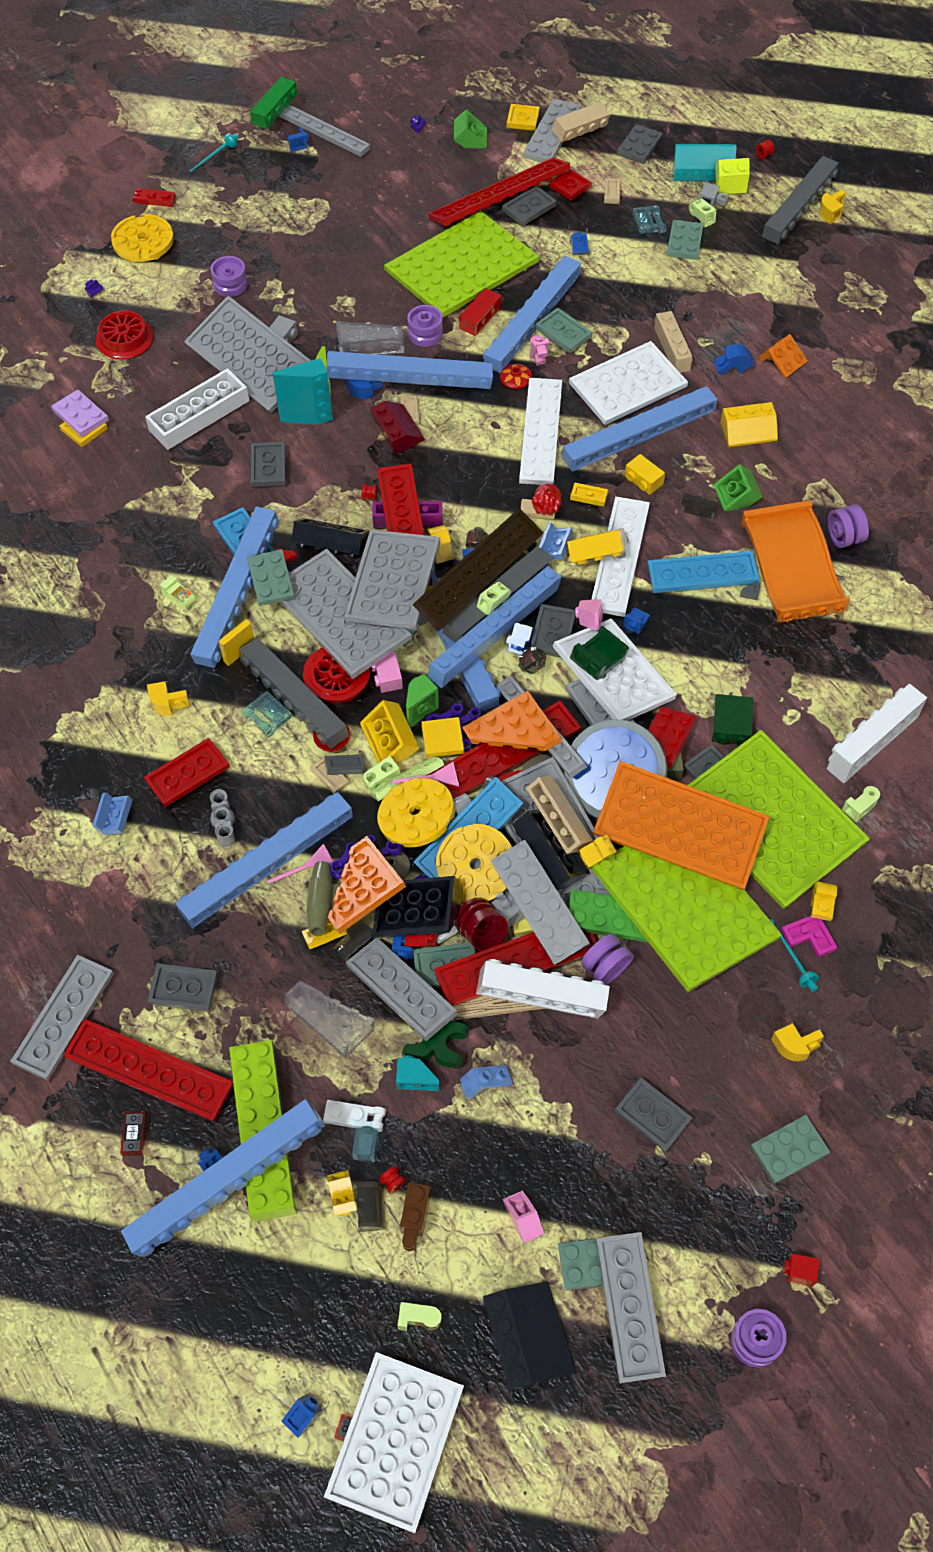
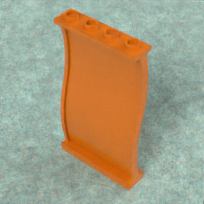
[741,500,850,622]

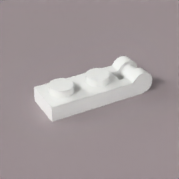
[323,1100,386,1132]

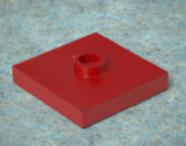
[549,169,592,201]

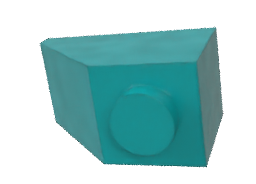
[396,1055,439,1091]

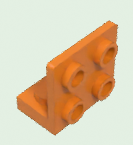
[758,334,807,378]

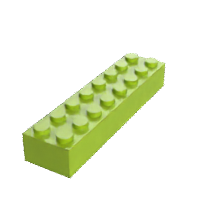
[229,1040,297,1222]

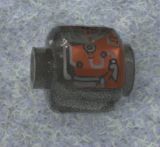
[465,527,489,548]
[519,647,546,674]

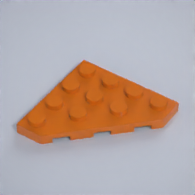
[462,690,562,751]
[328,836,406,934]

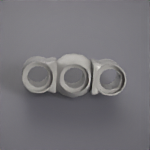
[210,789,235,847]

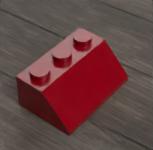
[371,401,425,454]

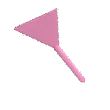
[392,762,459,787]
[268,844,333,883]

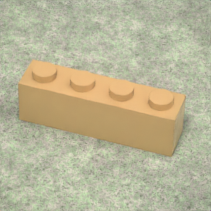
[551,102,610,142]
[654,311,692,373]
[526,775,593,854]

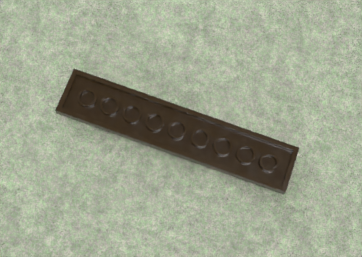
[413,508,544,632]

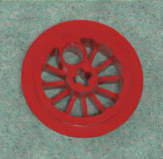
[96,310,154,359]
[303,648,370,704]

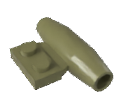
[306,861,342,936]

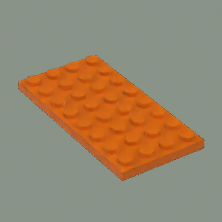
[593,761,769,890]

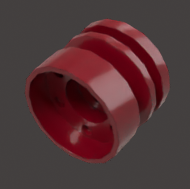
[454,897,508,951]

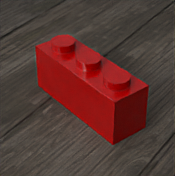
[458,288,502,336]

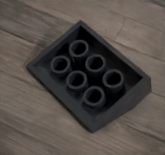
[372,876,463,938]
[483,1281,576,1394]

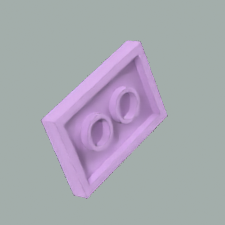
[51,390,109,437]

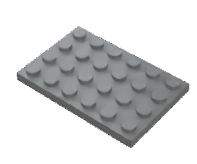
[344,530,441,630]

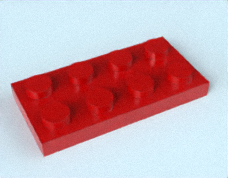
[648,707,697,768]
[144,738,230,807]

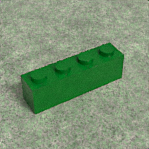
[250,77,298,129]

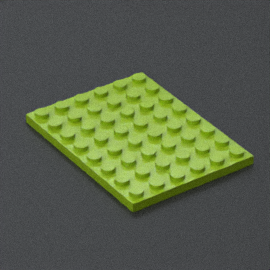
[384,210,540,317]
[687,730,870,909]
[590,846,782,992]

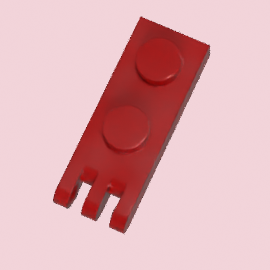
[132,188,176,207]

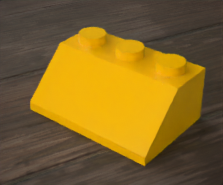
[720,402,778,447]
[567,528,626,565]
[360,700,419,763]

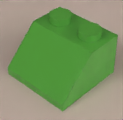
[454,109,487,148]
[713,464,763,512]
[406,673,439,728]

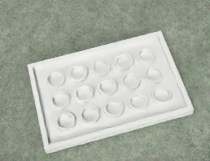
[569,341,688,425]
[553,619,677,721]
[324,1352,464,1533]

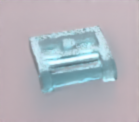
[632,205,667,234]
[242,691,292,737]

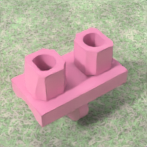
[529,335,549,366]

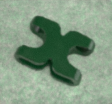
[401,1021,469,1068]

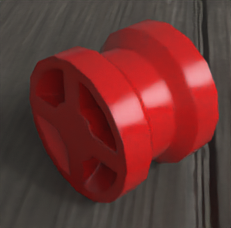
[756,140,775,159]
[361,483,378,501]
[379,1166,407,1194]

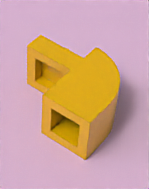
[819,189,846,224]
[426,525,454,564]
[147,681,190,716]
[578,835,617,869]
[810,881,837,921]
[771,1023,824,1062]
[327,1170,357,1216]

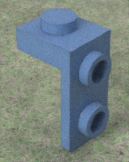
[460,1065,513,1099]

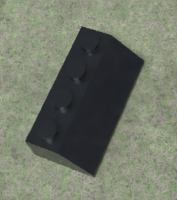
[291,518,370,557]
[512,809,590,890]

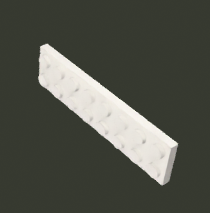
[519,378,562,485]
[591,497,650,617]

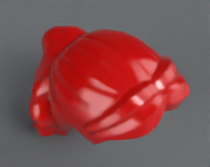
[531,483,562,515]

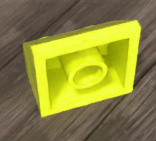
[715,158,750,194]

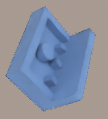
[539,523,574,560]
[93,792,133,835]

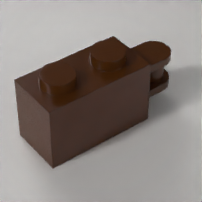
[400,1182,431,1252]

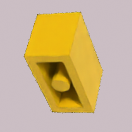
[625,454,665,495]

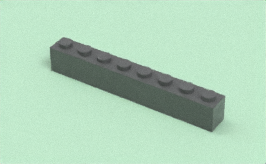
[762,156,839,244]
[443,546,554,643]
[240,638,349,749]

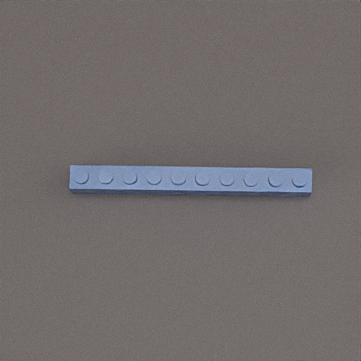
[483,256,581,373]
[327,351,493,389]
[562,386,718,472]
[191,507,279,668]
[428,566,562,688]
[428,567,501,712]
[176,792,353,928]
[121,1099,325,1257]

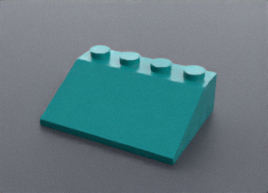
[272,358,333,424]

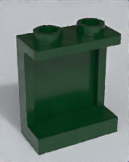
[570,626,629,681]
[712,694,753,746]

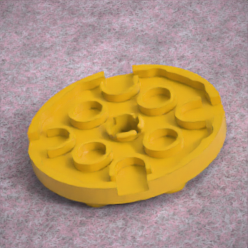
[111,214,174,262]
[377,778,455,847]
[436,824,512,903]

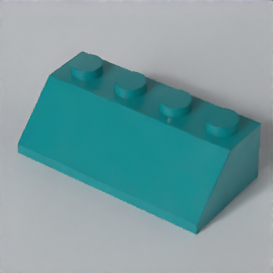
[672,144,736,181]

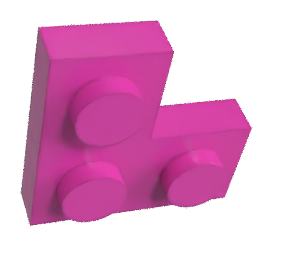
[781,916,838,958]

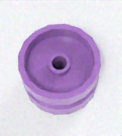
[210,256,248,297]
[407,305,443,347]
[828,504,869,548]
[581,933,634,985]
[731,1309,786,1368]

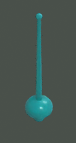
[190,133,239,172]
[770,919,819,992]

